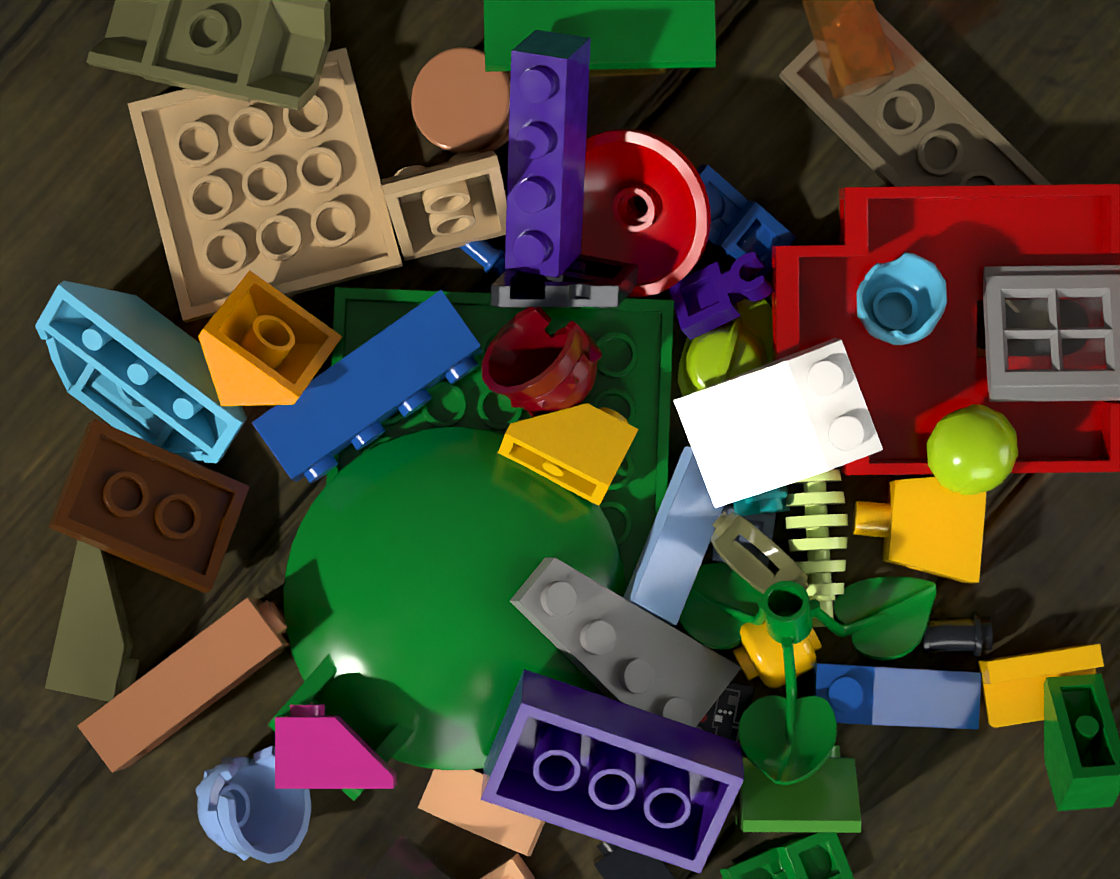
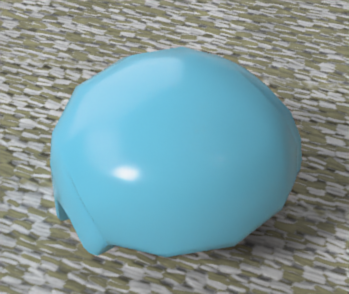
[856,253,947,345]

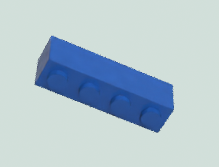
[252,290,483,484]

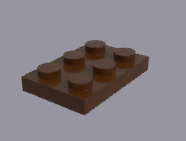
[48,419,250,593]

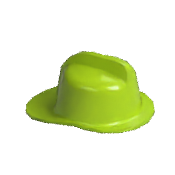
[678,299,772,396]

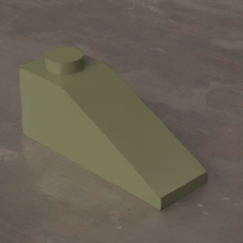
[45,540,139,702]

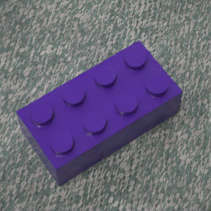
[481,669,744,873]

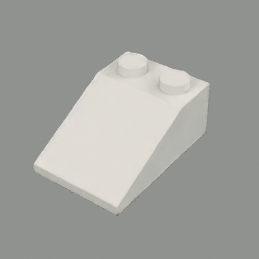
[673,338,883,508]

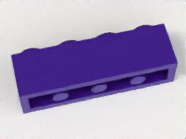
[505,30,591,278]

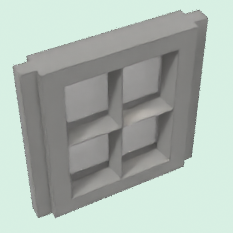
[982,265,1120,402]

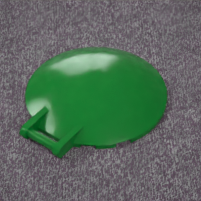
[268,427,626,801]

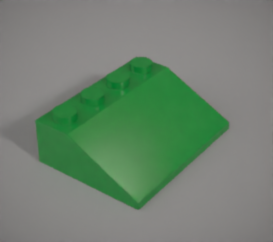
[484,0,716,72]

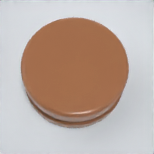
[411,47,511,154]

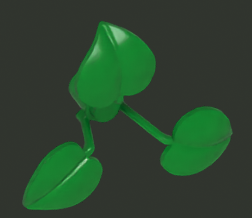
[678,562,937,785]

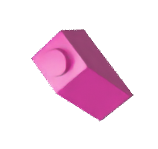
[275,704,397,789]

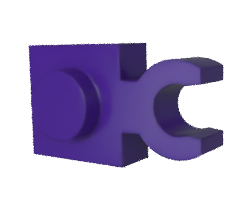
[669,252,773,340]

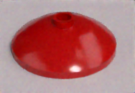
[581,129,711,297]

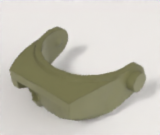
[711,511,809,594]

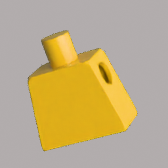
[853,477,987,583]

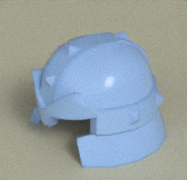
[196,745,312,863]

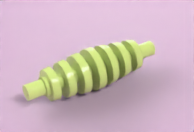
[785,469,848,627]

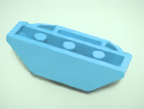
[35,281,247,463]

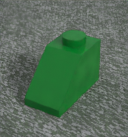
[1044,674,1120,811]

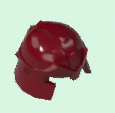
[482,307,602,417]

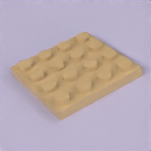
[128,47,403,323]

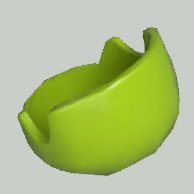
[927,404,1018,495]

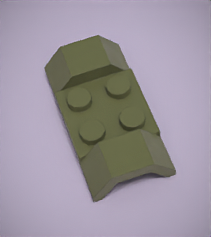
[86,0,331,111]

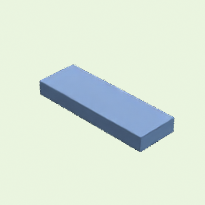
[623,446,724,625]

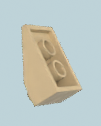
[381,151,507,261]

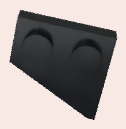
[491,254,638,308]

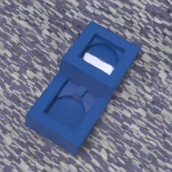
[697,164,796,278]

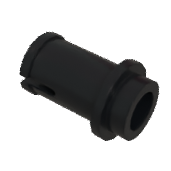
[921,611,993,657]

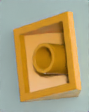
[198,270,342,406]

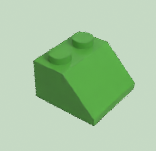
[736,745,861,833]

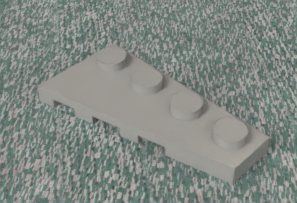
[510,557,741,727]

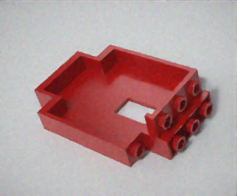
[772,184,1120,475]

